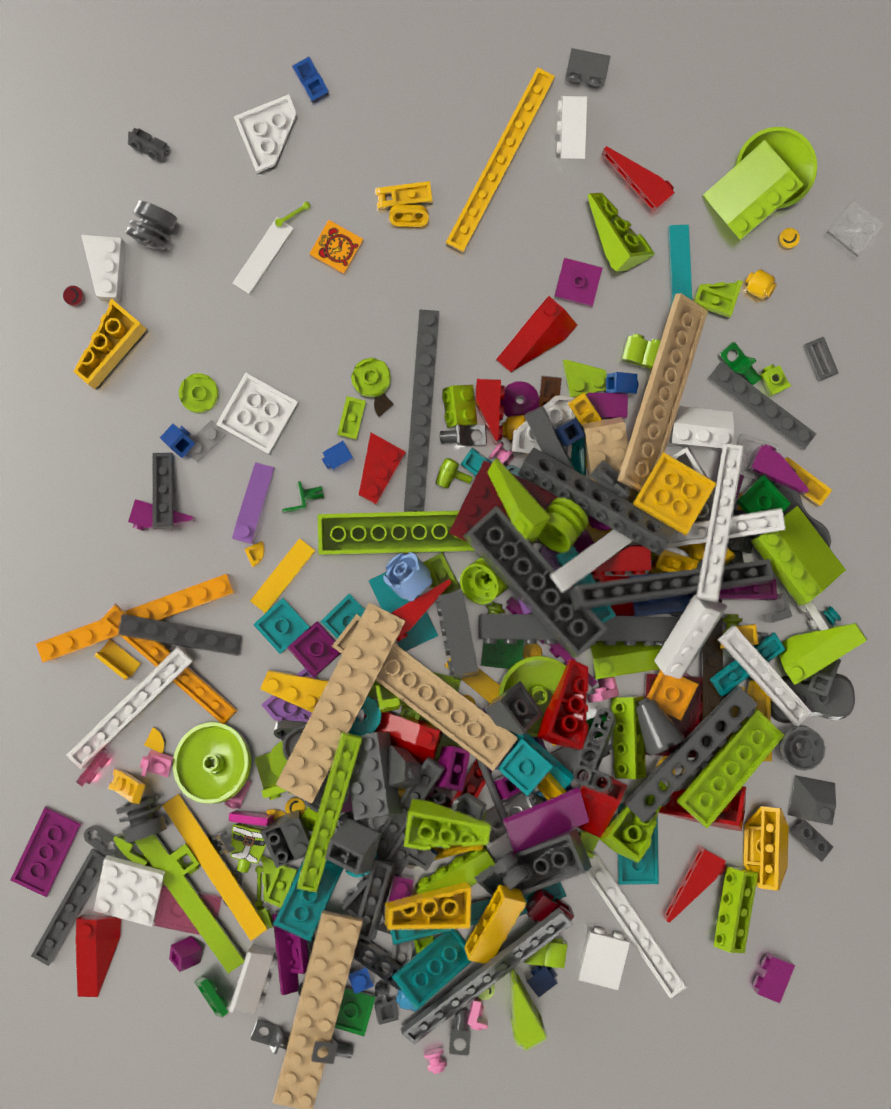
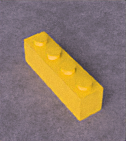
[464,885,526,964]

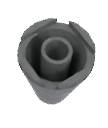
[636,697,685,756]

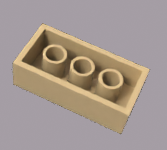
[581,417,636,501]

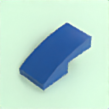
[292,56,329,101]

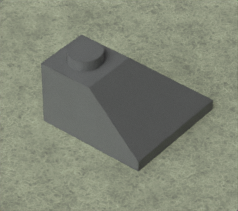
[484,681,544,735]
[788,775,836,825]

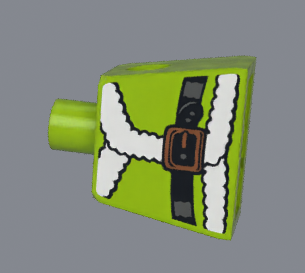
[230,822,266,873]

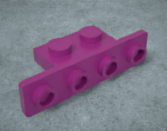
[273,913,309,995]

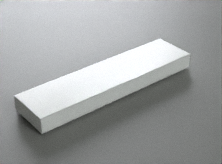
[233,217,294,295]

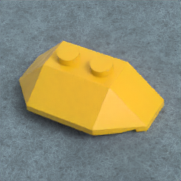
[744,806,789,891]

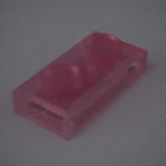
[76,748,110,786]

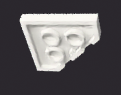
[234,94,297,173]
[511,396,575,458]

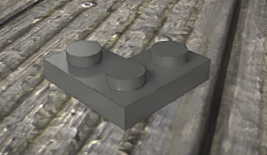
[385,830,438,876]

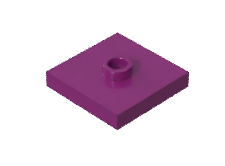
[554,258,603,307]
[287,621,341,677]

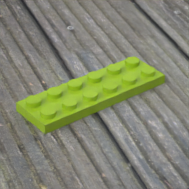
[677,709,784,829]

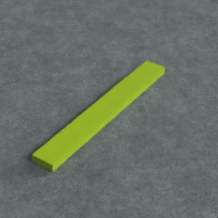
[297,732,362,893]
[134,834,245,974]

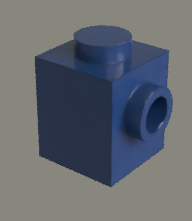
[555,418,585,446]
[525,965,558,998]

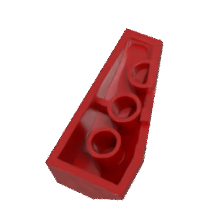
[496,296,578,373]
[537,659,588,750]
[363,711,443,763]
[659,786,747,832]
[75,915,122,997]

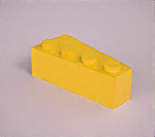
[73,298,147,389]
[385,882,471,929]

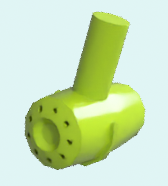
[435,458,473,488]

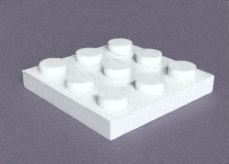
[216,372,298,454]
[94,855,165,927]

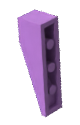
[232,462,275,545]

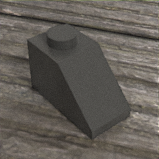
[388,745,420,789]

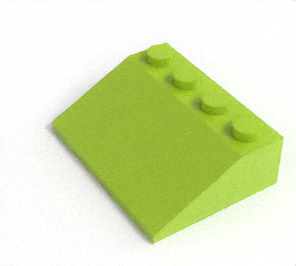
[703,140,804,240]
[751,506,846,606]
[510,968,547,1051]

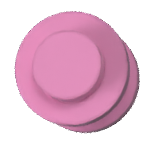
[489,441,514,466]
[423,1048,447,1074]

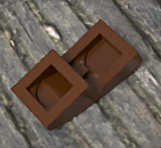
[538,375,562,408]

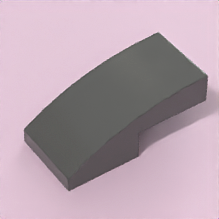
[808,659,841,697]

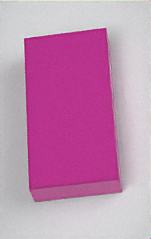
[228,810,274,826]

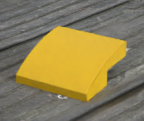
[649,549,699,574]

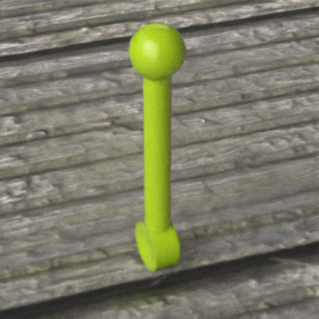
[275,202,310,227]
[255,865,263,908]

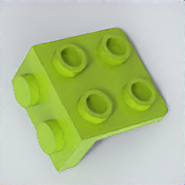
[255,752,292,800]

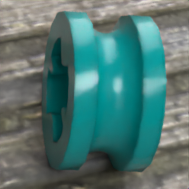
[822,606,841,626]

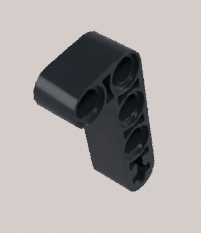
[351,938,404,990]

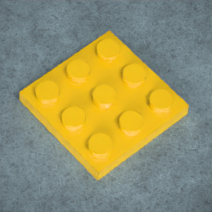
[632,452,716,536]

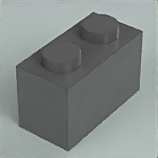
[565,48,611,86]

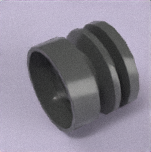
[125,200,178,250]
[778,725,826,771]
[115,796,167,843]

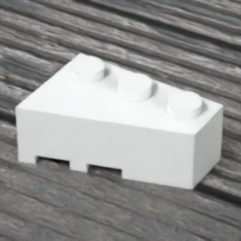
[556,95,587,159]
[81,235,126,302]

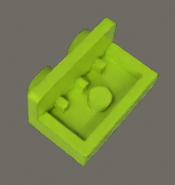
[442,385,478,428]

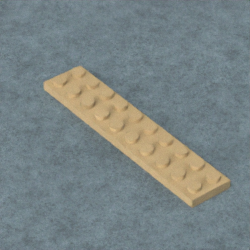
[618,293,708,492]
[276,602,405,804]
[332,614,518,771]
[273,910,362,1109]

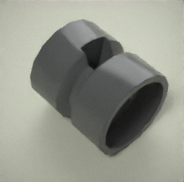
[491,851,530,891]

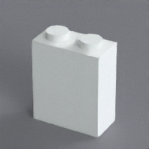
[577,927,630,990]

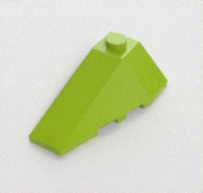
[587,193,655,272]
[487,458,550,543]
[779,623,867,685]
[590,641,663,679]
[599,781,667,863]
[404,799,491,850]

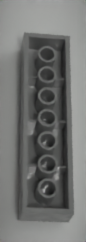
[463,506,607,658]

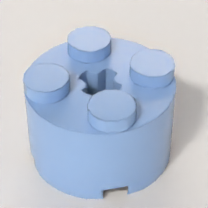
[383,552,432,601]

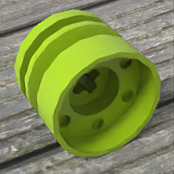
[538,498,588,553]
[460,557,509,605]

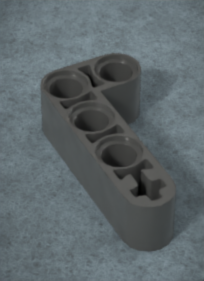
[573,708,616,794]

